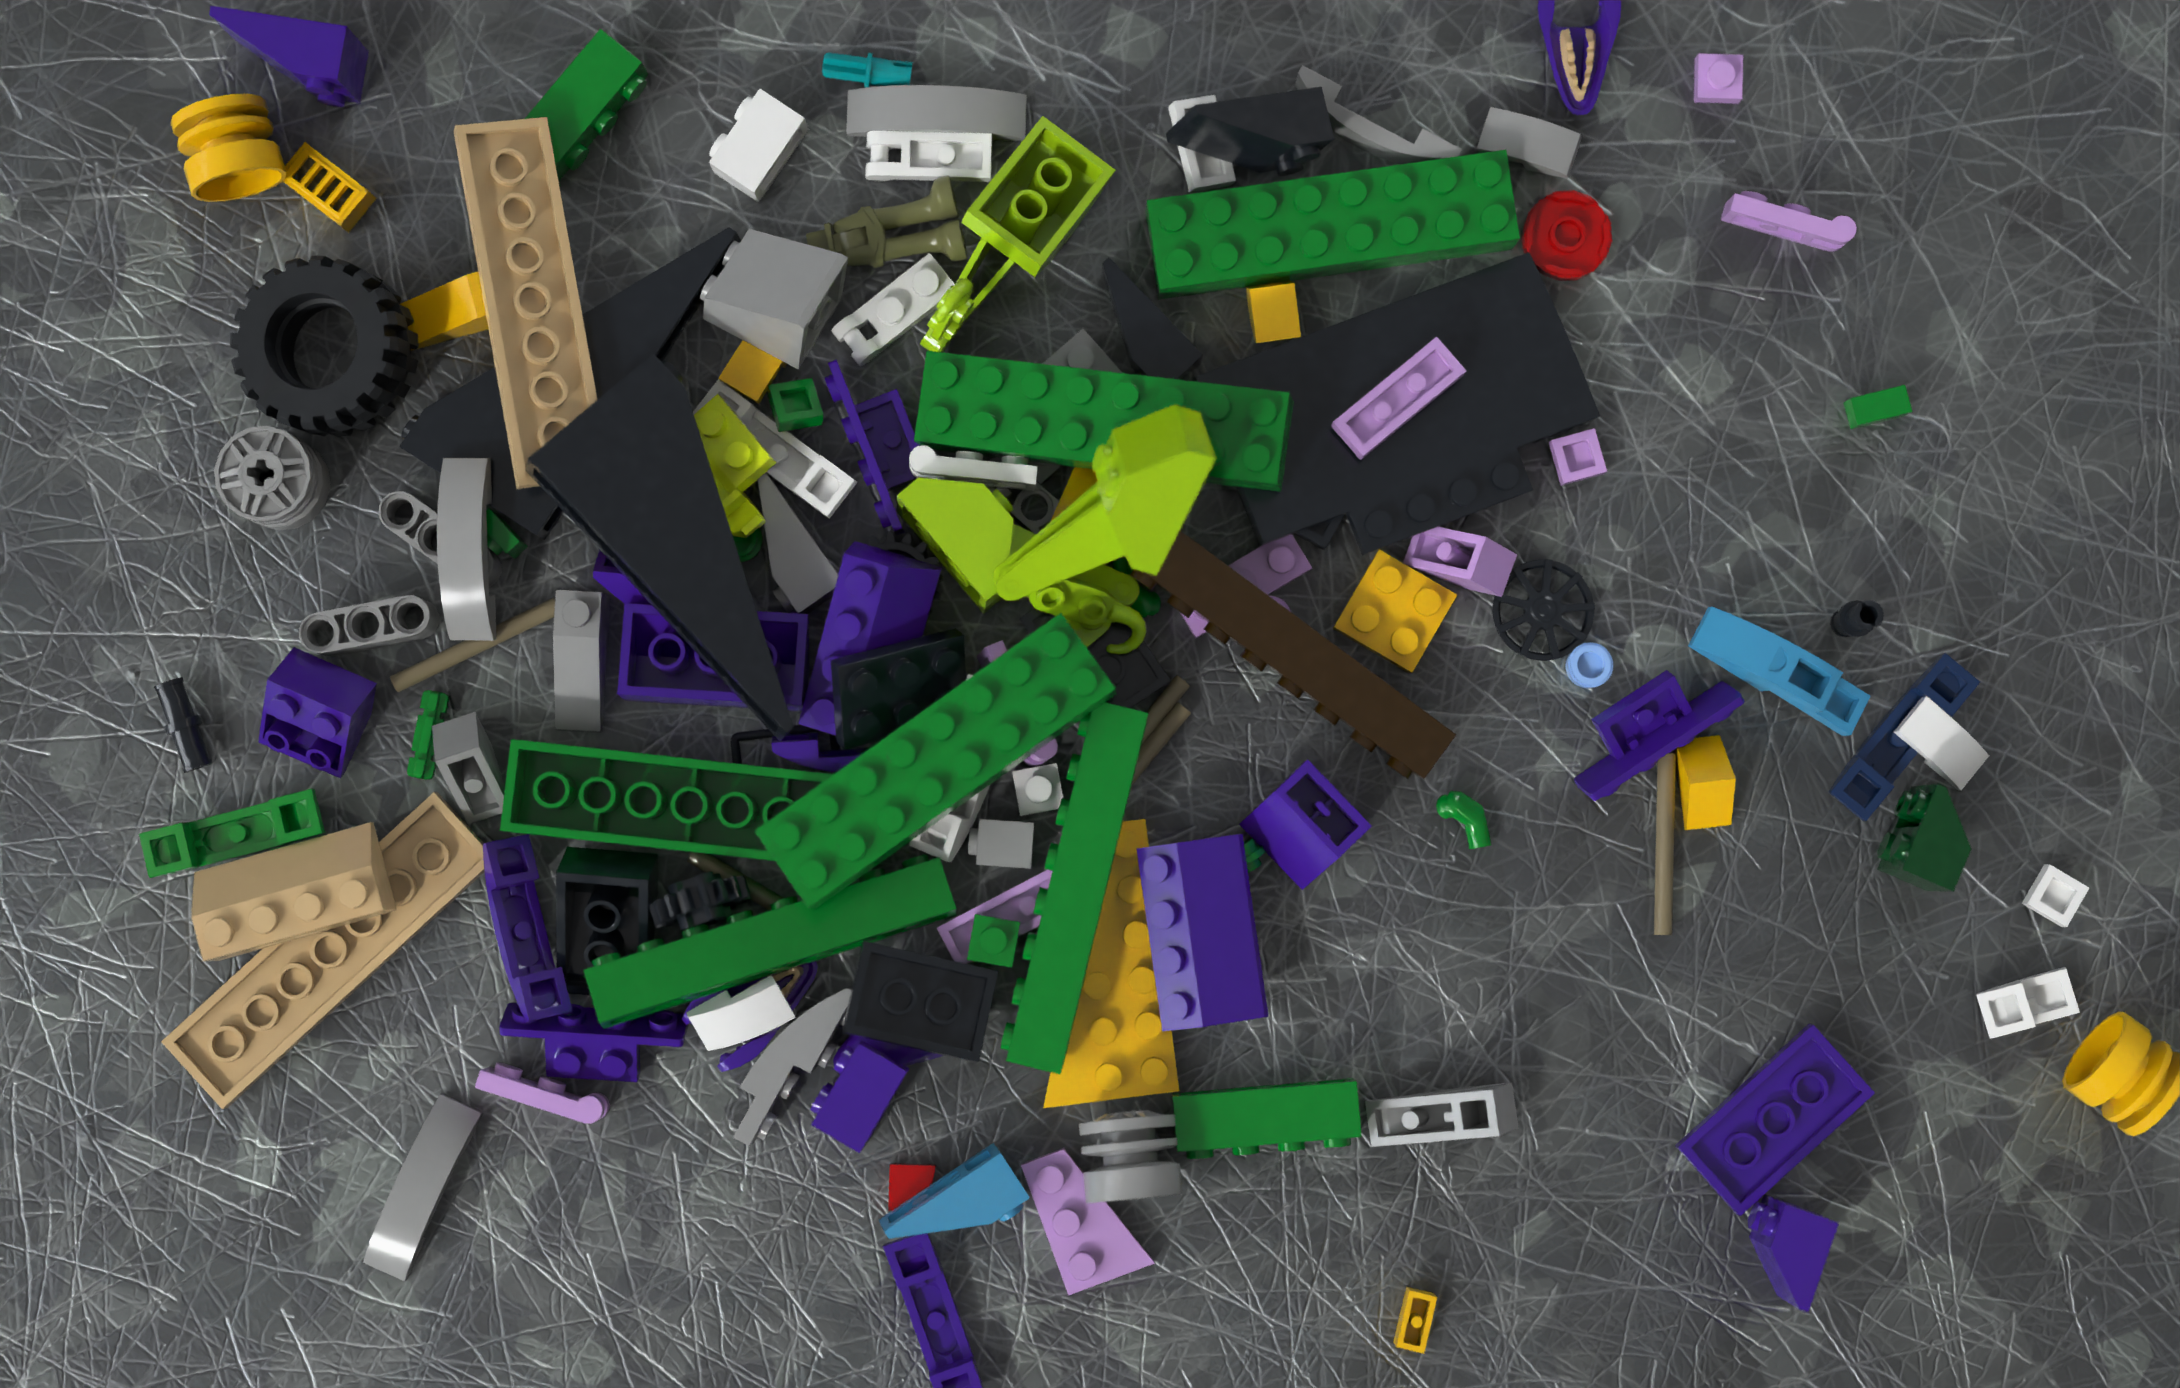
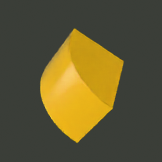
[1246,281,1301,343]

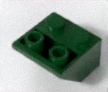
[1877,784,1972,892]

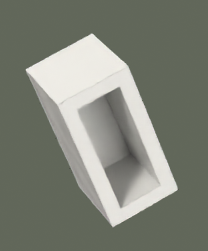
[709,89,809,202]

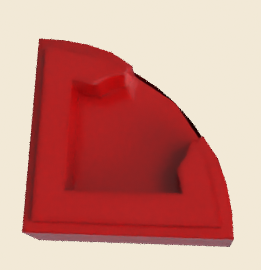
[888,1163,936,1211]

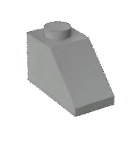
[432,712,505,824]

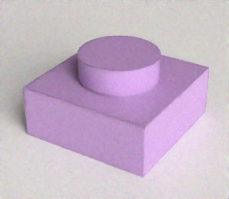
[1694,53,1743,104]
[1549,428,1607,486]

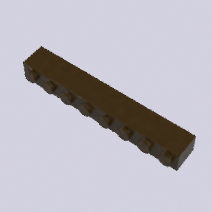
[1126,530,1456,780]

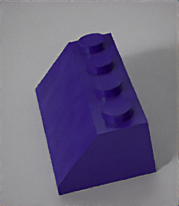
[798,541,942,736]
[617,603,810,711]
[1137,834,1269,1032]

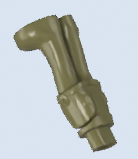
[806,175,968,268]

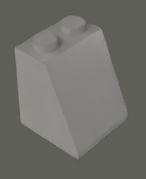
[700,229,848,369]

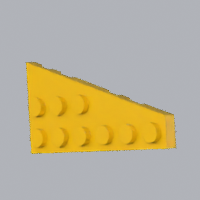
[1043,819,1179,1108]

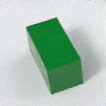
[1843,385,1912,429]

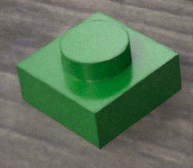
[767,378,824,432]
[486,508,528,558]
[967,914,1020,968]

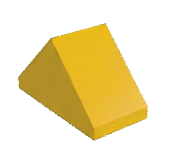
[1674,735,1736,830]

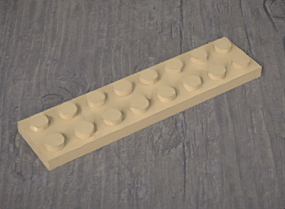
[453,117,597,489]
[161,792,484,1109]

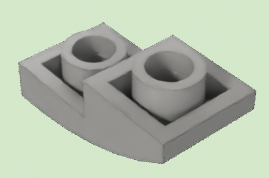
[1477,107,1582,179]

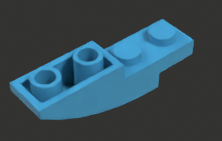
[1688,606,1871,736]

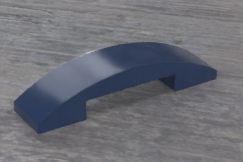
[1829,653,1980,822]

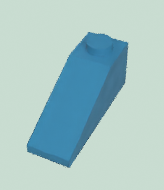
[879,1143,1030,1239]

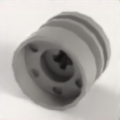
[214,426,331,531]
[1079,1110,1183,1203]

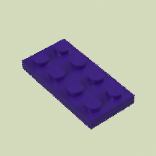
[1675,1024,1875,1216]

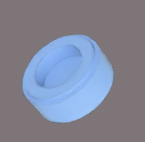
[1565,642,1613,688]

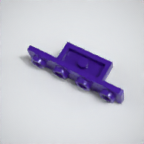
[824,360,919,536]
[1574,670,1745,801]
[499,1003,689,1082]

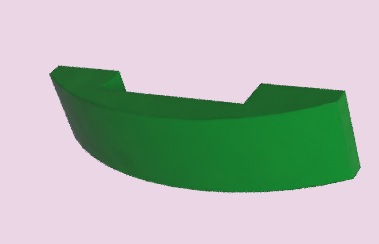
[139,789,325,878]

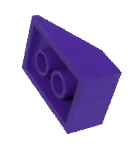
[209,6,369,107]

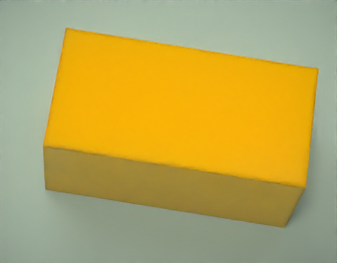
[1393,1286,1437,1354]

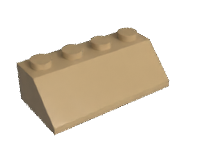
[191,822,397,961]

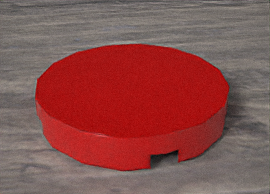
[1521,190,1612,281]

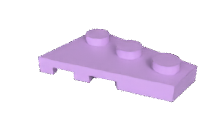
[1021,1148,1155,1295]

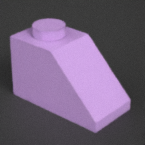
[1403,527,1517,597]

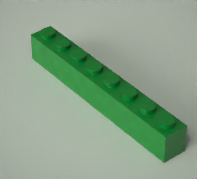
[1000,703,1148,1074]
[583,855,956,1029]

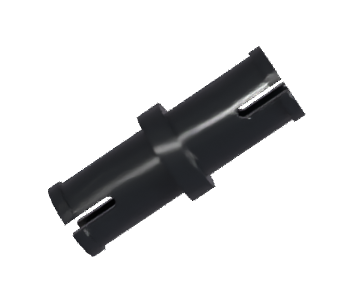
[1830,600,1884,637]
[154,677,213,773]

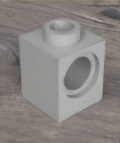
[968,819,1035,869]

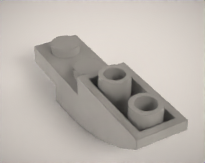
[733,986,852,1146]

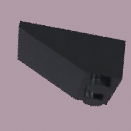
[1166,86,1334,176]
[556,847,658,995]

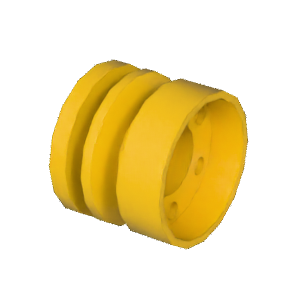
[171,94,287,202]
[2062,1011,2180,1136]

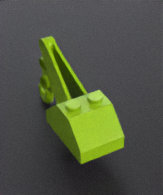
[920,116,1116,352]
[994,404,1216,654]
[897,478,1139,648]

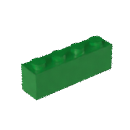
[525,28,649,187]
[1171,1078,1362,1159]

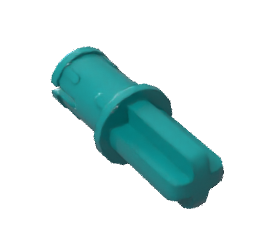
[822,52,913,88]

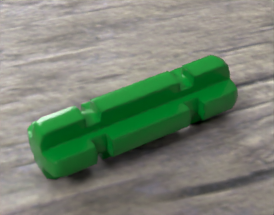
[407,690,449,780]

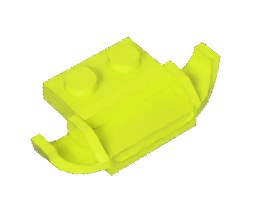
[694,394,776,538]

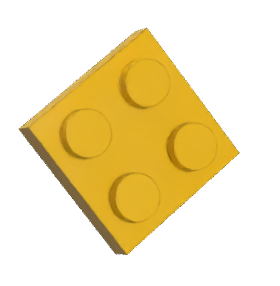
[1332,549,1457,674]

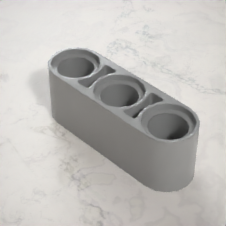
[378,491,502,587]
[299,595,439,656]

